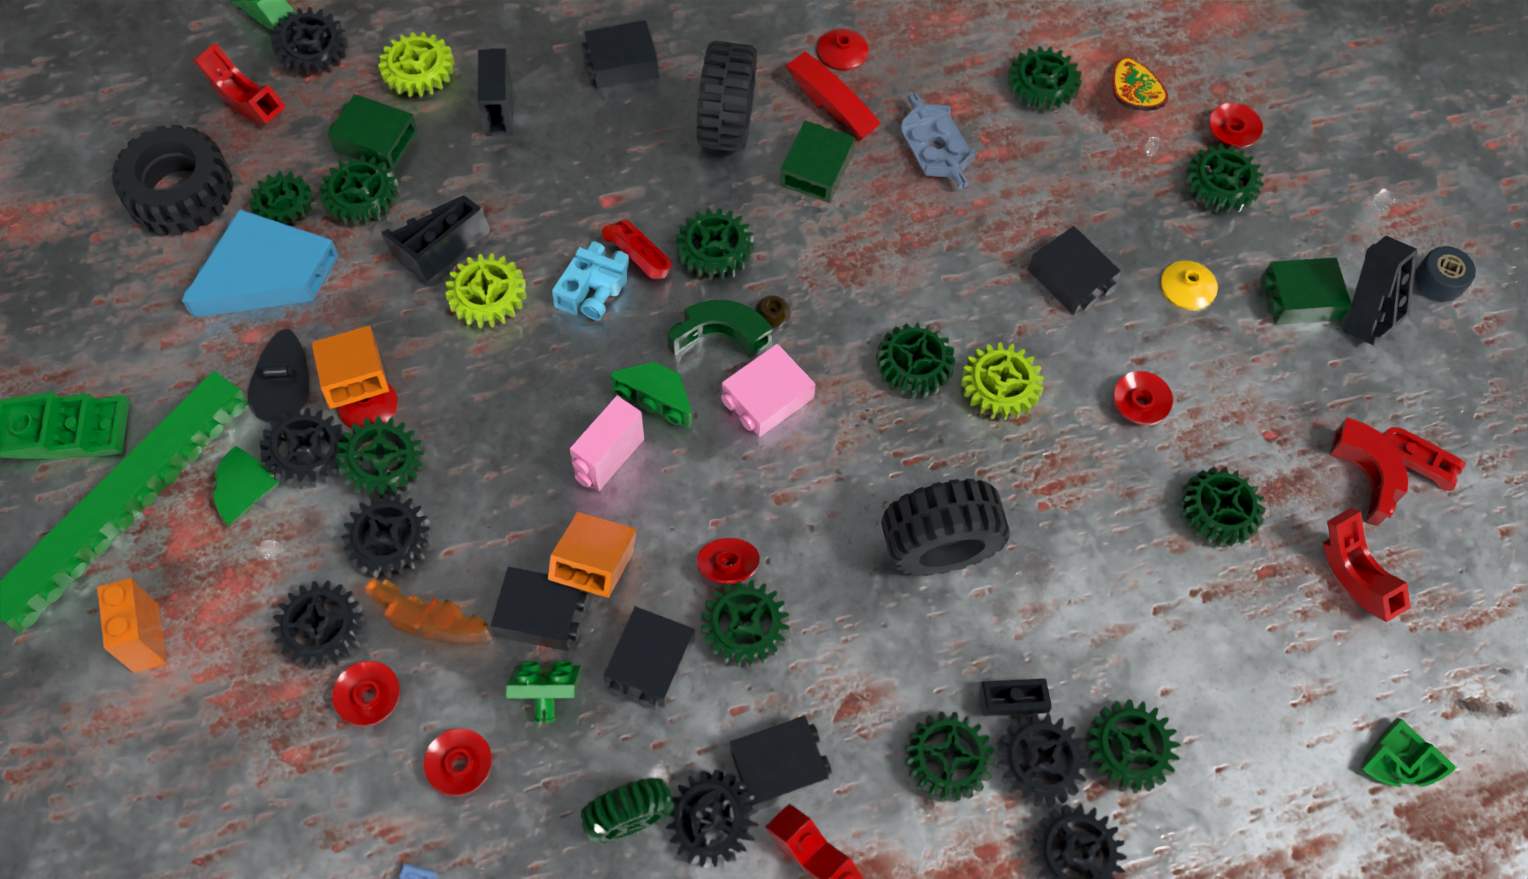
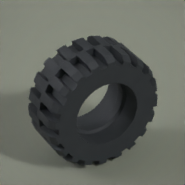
[696,41,757,152]
[112,125,233,235]
[881,479,1010,576]

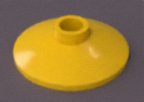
[1161,260,1218,310]

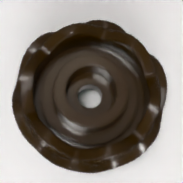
[755,295,790,329]

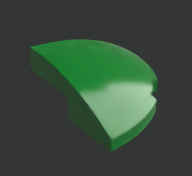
[213,446,280,528]
[1360,718,1457,787]

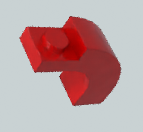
[192,43,287,124]
[1330,417,1408,526]
[1322,507,1411,622]

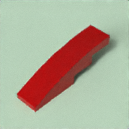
[785,51,882,142]

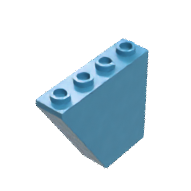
[182,210,339,317]

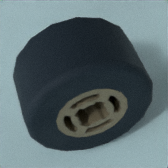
[1415,246,1476,302]

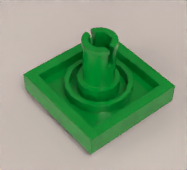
[506,661,581,723]

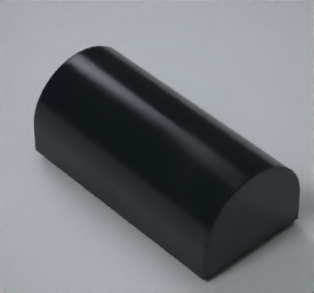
[980,678,1052,717]

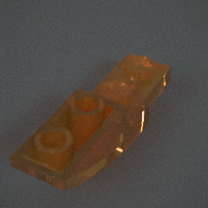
[365,578,492,645]

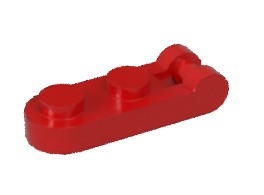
[602,219,672,279]
[1383,427,1466,491]

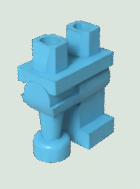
[552,241,629,320]

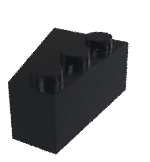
[381,195,491,282]
[1344,236,1417,346]

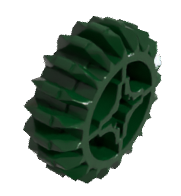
[876,322,956,399]
[1179,467,1266,548]
[904,711,995,803]
[580,777,674,844]

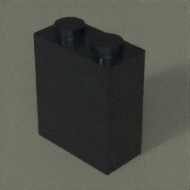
[581,20,659,89]
[478,48,513,136]
[1028,226,1121,315]
[490,567,589,651]
[603,606,695,709]
[730,715,832,810]

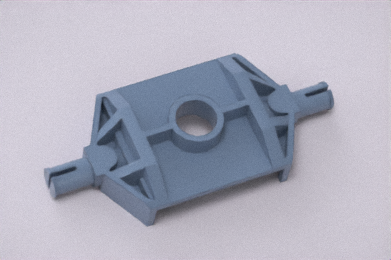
[900,92,976,189]

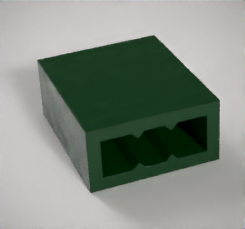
[328,94,418,170]
[779,121,855,203]
[1260,257,1352,325]

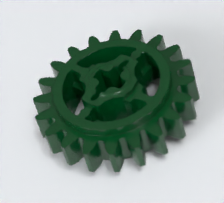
[1007,46,1082,111]
[1185,144,1264,213]
[319,156,400,227]
[676,208,754,280]
[336,416,424,500]
[701,579,789,668]
[1085,699,1180,794]

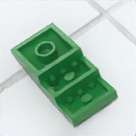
[0,392,130,459]

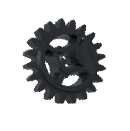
[270,7,348,77]
[259,408,345,489]
[341,493,432,579]
[271,580,366,670]
[995,713,1090,808]
[666,770,759,868]
[1029,804,1127,879]

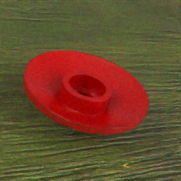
[817,28,869,71]
[1209,103,1263,148]
[1113,371,1173,425]
[337,382,398,429]
[697,538,760,583]
[332,661,400,726]
[424,728,492,796]

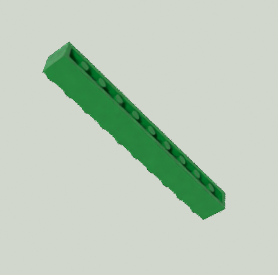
[0,370,248,634]

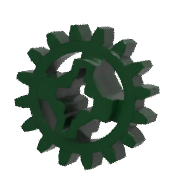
[249,171,314,226]

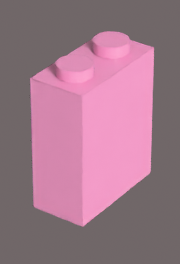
[721,343,816,438]
[570,396,644,491]

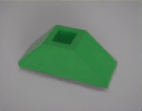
[230,0,297,31]
[610,361,692,428]

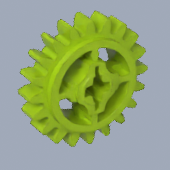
[378,32,455,97]
[445,253,527,328]
[961,342,1044,421]

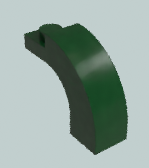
[667,300,773,358]

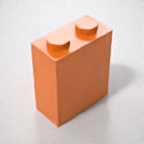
[311,325,389,409]
[548,512,637,598]
[97,578,167,673]

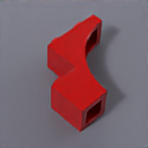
[765,803,864,879]

